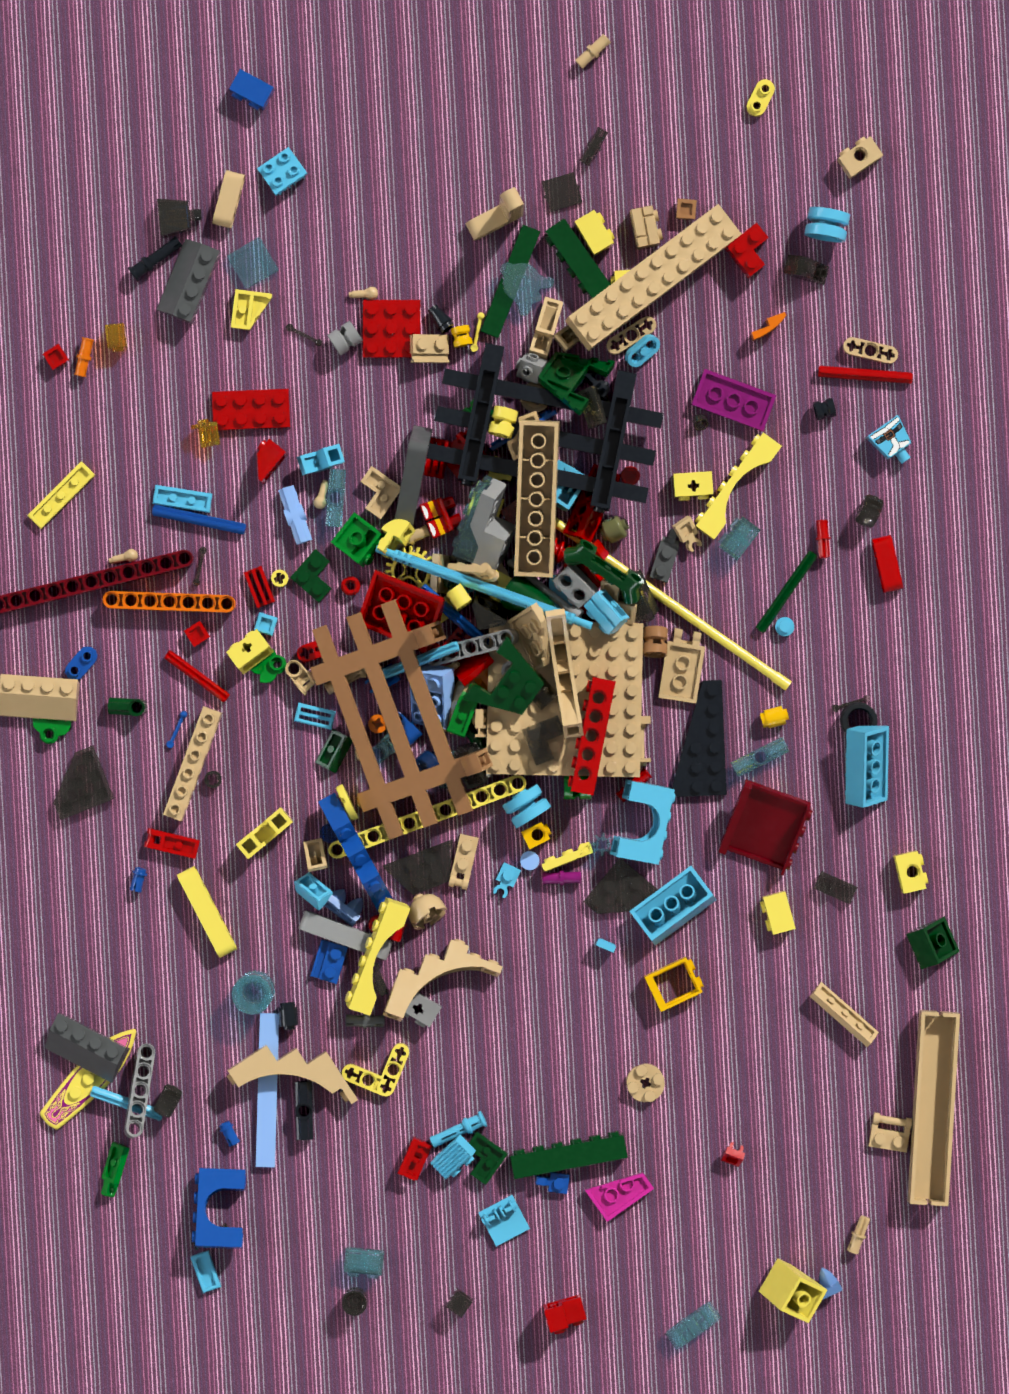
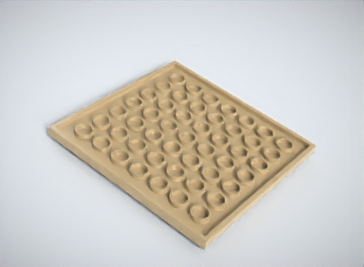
[486,620,643,777]

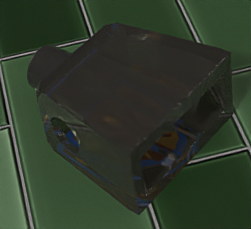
[157,199,202,238]

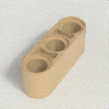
[212,170,245,229]

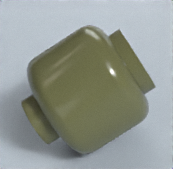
[599,515,629,543]

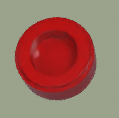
[621,466,640,485]

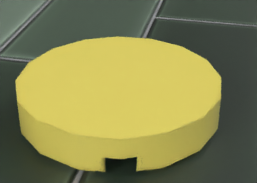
[336,784,358,821]

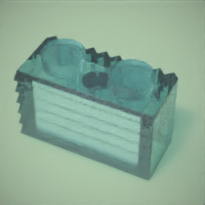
[718,516,761,561]
[344,1247,384,1279]

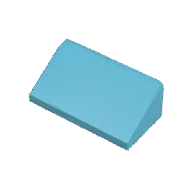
[294,872,333,911]

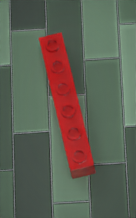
[568,677,616,796]

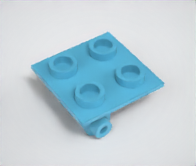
[257,147,308,195]
[478,1195,530,1247]

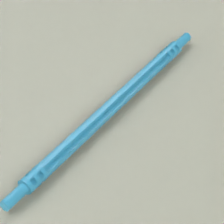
[375,545,593,630]

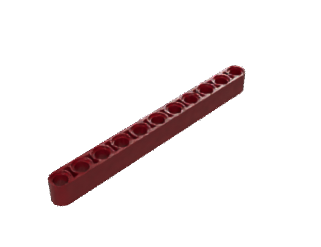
[0,550,194,614]

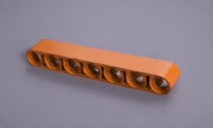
[102,591,236,613]

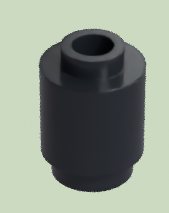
[278,1002,299,1030]

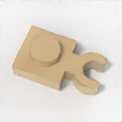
[672,516,702,552]

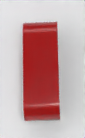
[871,535,903,593]

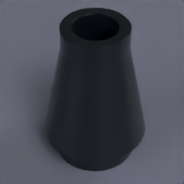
[428,305,454,334]

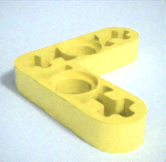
[342,1043,409,1096]

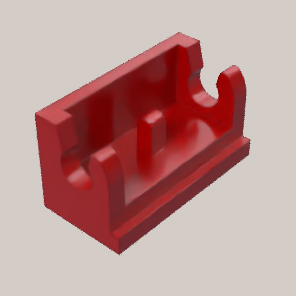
[398,1136,433,1181]

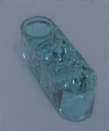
[665,1301,721,1350]

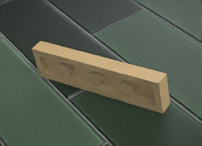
[810,982,879,1047]

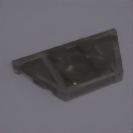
[383,839,453,895]

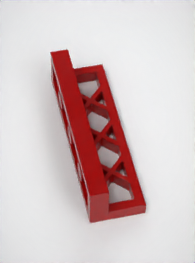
[563,464,621,543]

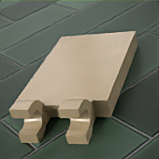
[658,628,705,703]

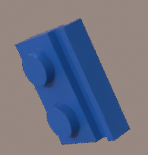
[310,939,348,984]

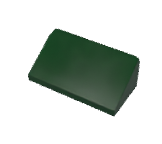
[315,729,352,773]

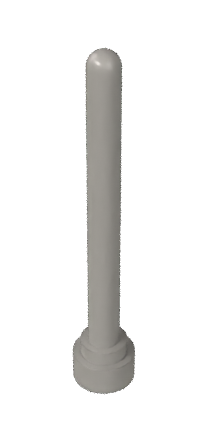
[507,559,584,618]

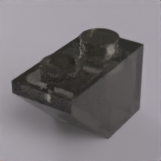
[784,255,829,285]

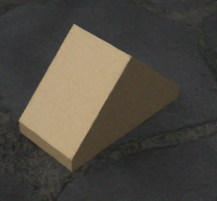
[553,325,580,353]
[303,838,328,872]

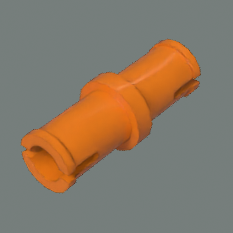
[74,337,94,377]

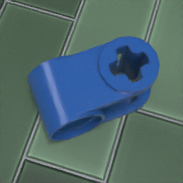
[398,712,423,746]

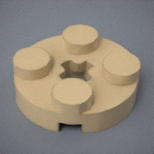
[626,1063,665,1102]

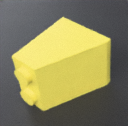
[759,1258,827,1323]

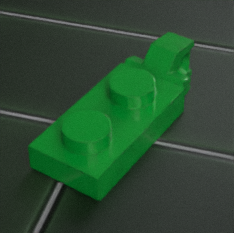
[446,683,478,738]
[101,1142,130,1197]

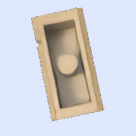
[629,206,663,249]

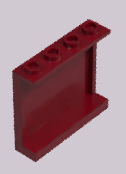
[718,779,813,875]

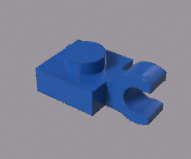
[535,1172,570,1194]

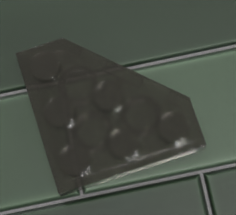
[53,745,115,820]
[583,858,658,914]

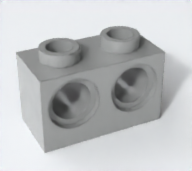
[552,565,599,609]

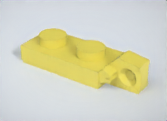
[541,842,593,872]

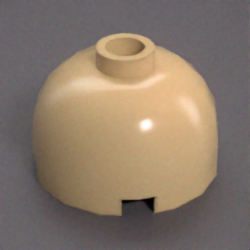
[408,894,447,930]

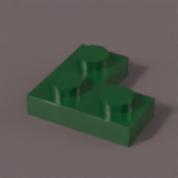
[290,549,332,603]
[469,1131,508,1185]

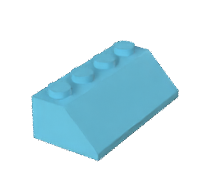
[845,726,889,808]
[630,866,716,946]

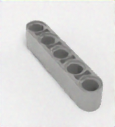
[429,628,519,666]
[298,910,393,960]
[124,1043,155,1139]

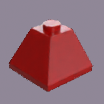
[257,439,288,484]

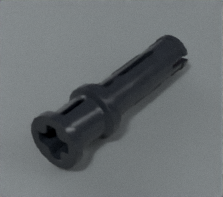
[128,236,182,282]

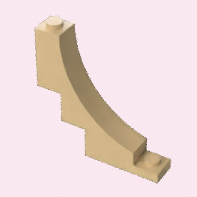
[227,1044,358,1104]

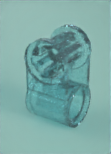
[372,733,395,763]

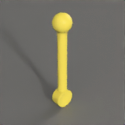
[470,312,485,352]

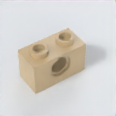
[837,136,883,179]

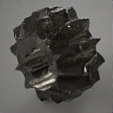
[856,494,883,528]
[154,1084,182,1118]

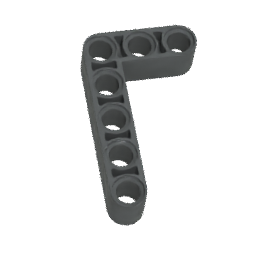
[395,425,433,526]

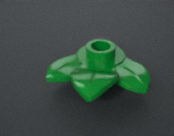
[251,649,287,683]
[33,718,71,744]

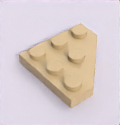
[508,602,550,671]

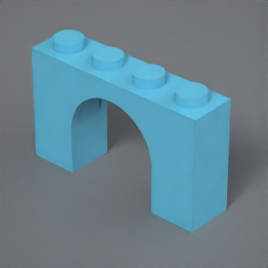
[610,779,675,865]

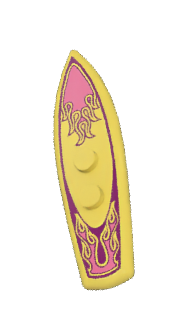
[40,1029,136,1130]

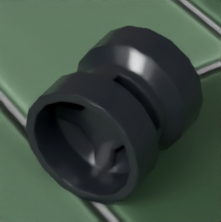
[813,398,836,421]

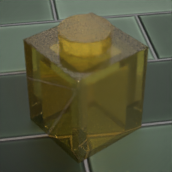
[105,323,128,352]

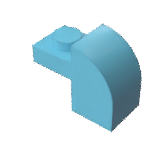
[297,444,345,476]

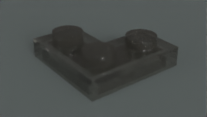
[522,715,564,765]

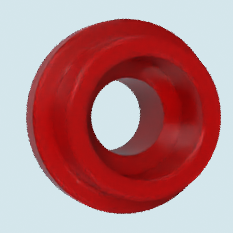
[341,576,360,596]

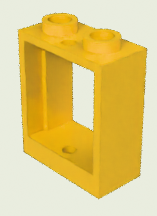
[644,957,704,1012]

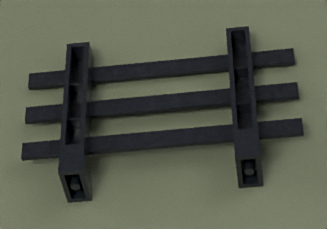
[426,343,664,514]

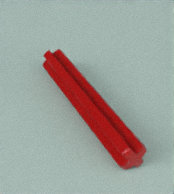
[164,650,230,702]

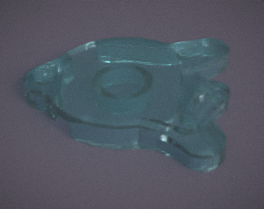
[500,263,554,316]

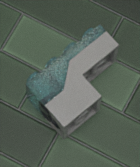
[452,475,516,570]

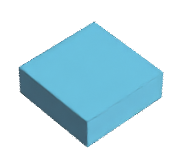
[254,612,278,636]
[595,938,616,953]

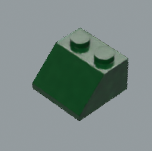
[906,916,960,969]

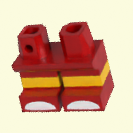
[420,497,463,539]

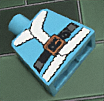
[866,415,911,464]

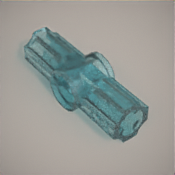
[325,469,346,528]
[730,737,790,777]

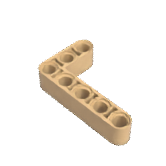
[465,187,524,241]

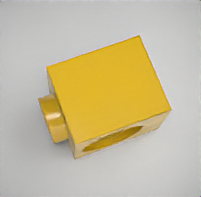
[521,822,552,849]

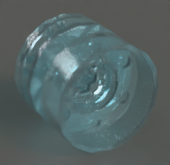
[232,970,275,1015]

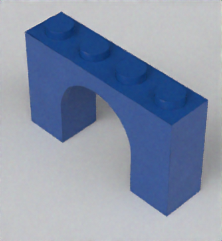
[192,1168,246,1249]

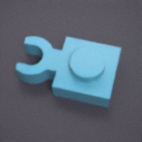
[493,862,521,898]

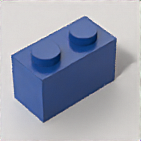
[229,69,275,110]

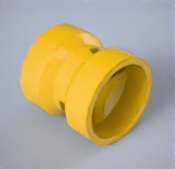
[450,325,473,348]

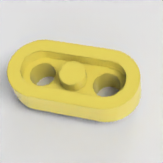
[746,79,775,117]

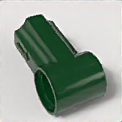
[108,697,148,716]

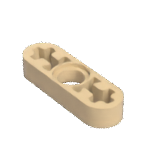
[606,316,656,355]
[843,337,898,364]

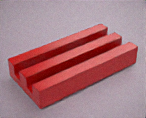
[423,438,451,479]
[243,566,275,609]

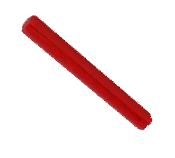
[818,366,913,384]

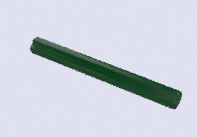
[756,551,817,633]

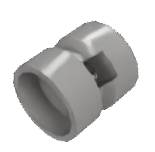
[327,320,363,356]

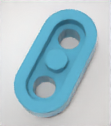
[625,334,660,367]

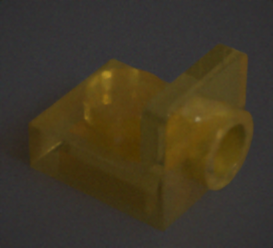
[191,419,220,448]

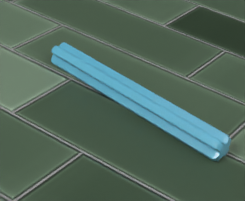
[382,641,460,679]

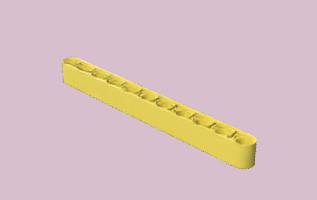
[328,775,526,859]

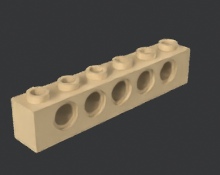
[163,706,223,821]

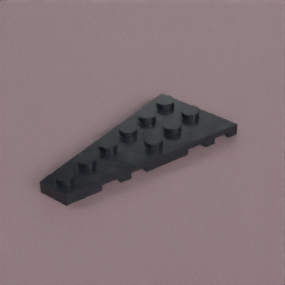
[672,680,727,797]

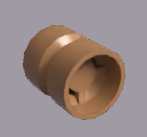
[643,626,668,658]

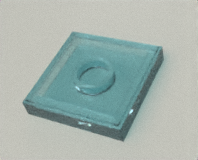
[227,237,279,290]

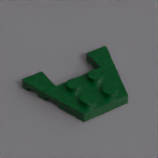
[537,352,615,416]
[464,636,544,715]

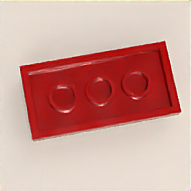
[212,389,290,431]

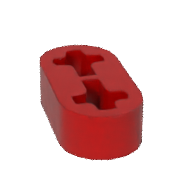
[297,641,321,662]

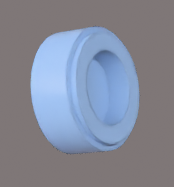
[520,851,539,870]

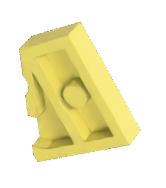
[231,289,272,330]

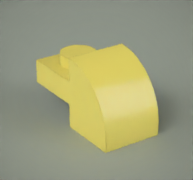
[377,519,415,559]

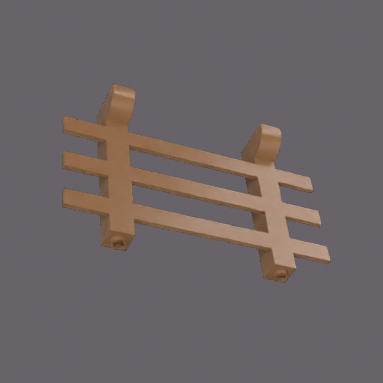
[310,599,493,840]

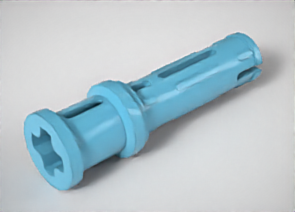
[430,1111,488,1148]

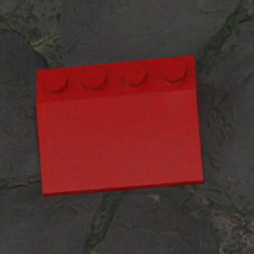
[360,570,445,652]

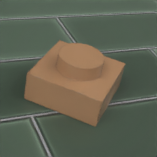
[676,199,697,220]

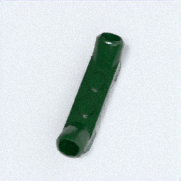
[564,539,644,605]

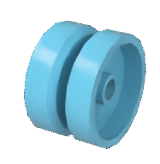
[804,207,850,243]
[502,784,551,829]

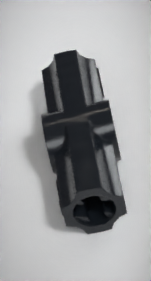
[295,1081,313,1140]

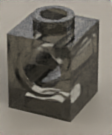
[446,1288,473,1318]

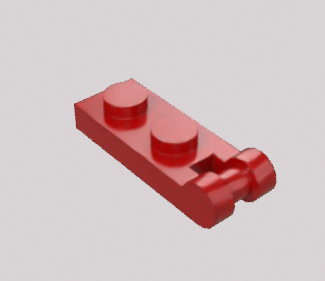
[144,828,200,859]

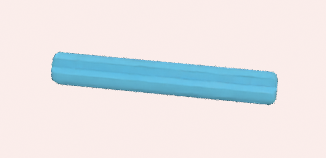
[90,1086,164,1121]

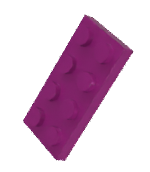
[691,369,777,432]

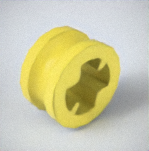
[271,570,289,587]

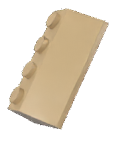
[0,674,80,722]

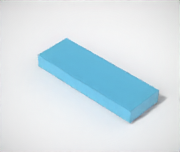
[153,485,213,513]

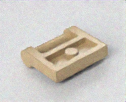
[868,1112,912,1153]

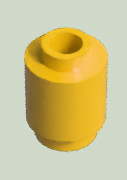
[760,706,789,729]

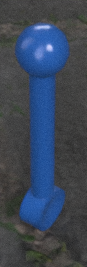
[166,711,187,748]

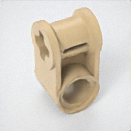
[285,660,316,695]

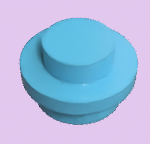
[775,617,794,636]

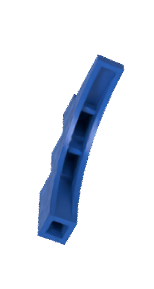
[318,793,393,913]

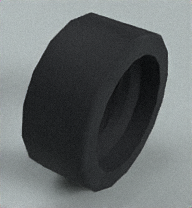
[840,702,878,734]

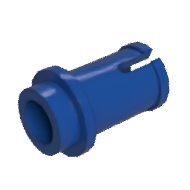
[129,867,147,892]
[219,1121,240,1147]

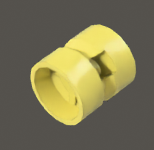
[488,406,518,439]

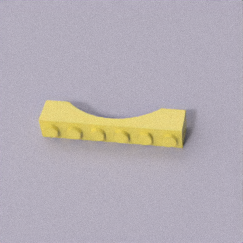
[695,433,782,540]
[345,897,410,1015]

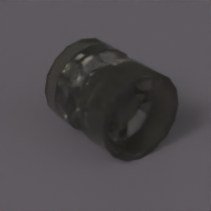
[342,1287,368,1316]

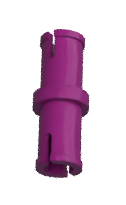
[543,870,581,885]

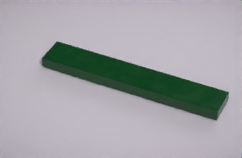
[480,225,541,339]

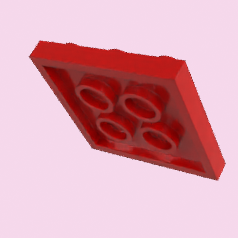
[363,300,420,358]

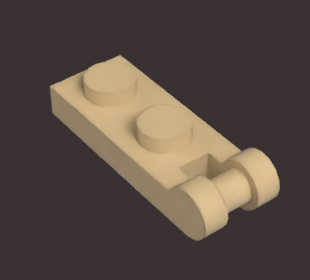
[447,562,499,582]
[448,834,479,890]

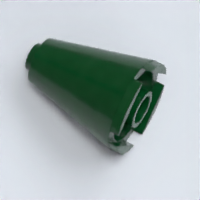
[501,576,555,618]

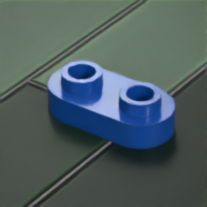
[65,647,98,680]

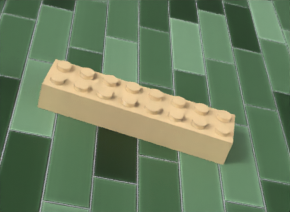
[514,420,560,578]

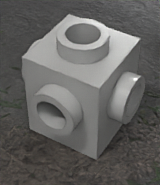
[516,353,548,384]

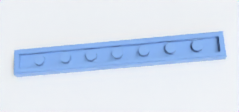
[256,1013,279,1167]

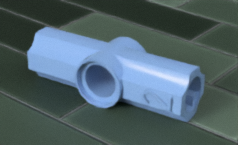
[278,485,312,545]

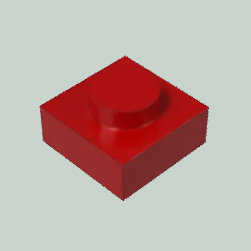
[43,344,70,371]
[184,621,210,647]

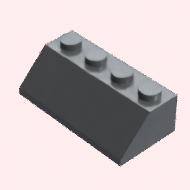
[157,239,221,324]
[45,1013,130,1083]

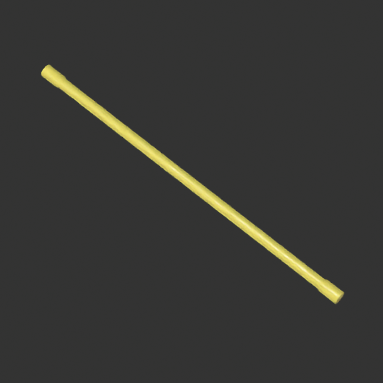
[556,517,792,691]

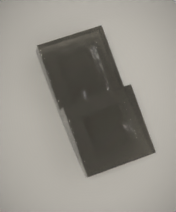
[814,871,858,904]

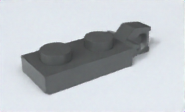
[649,528,680,583]

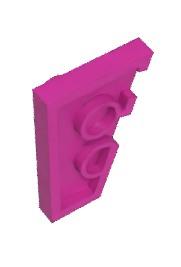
[585,1172,654,1222]

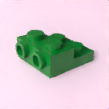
[331,512,385,567]

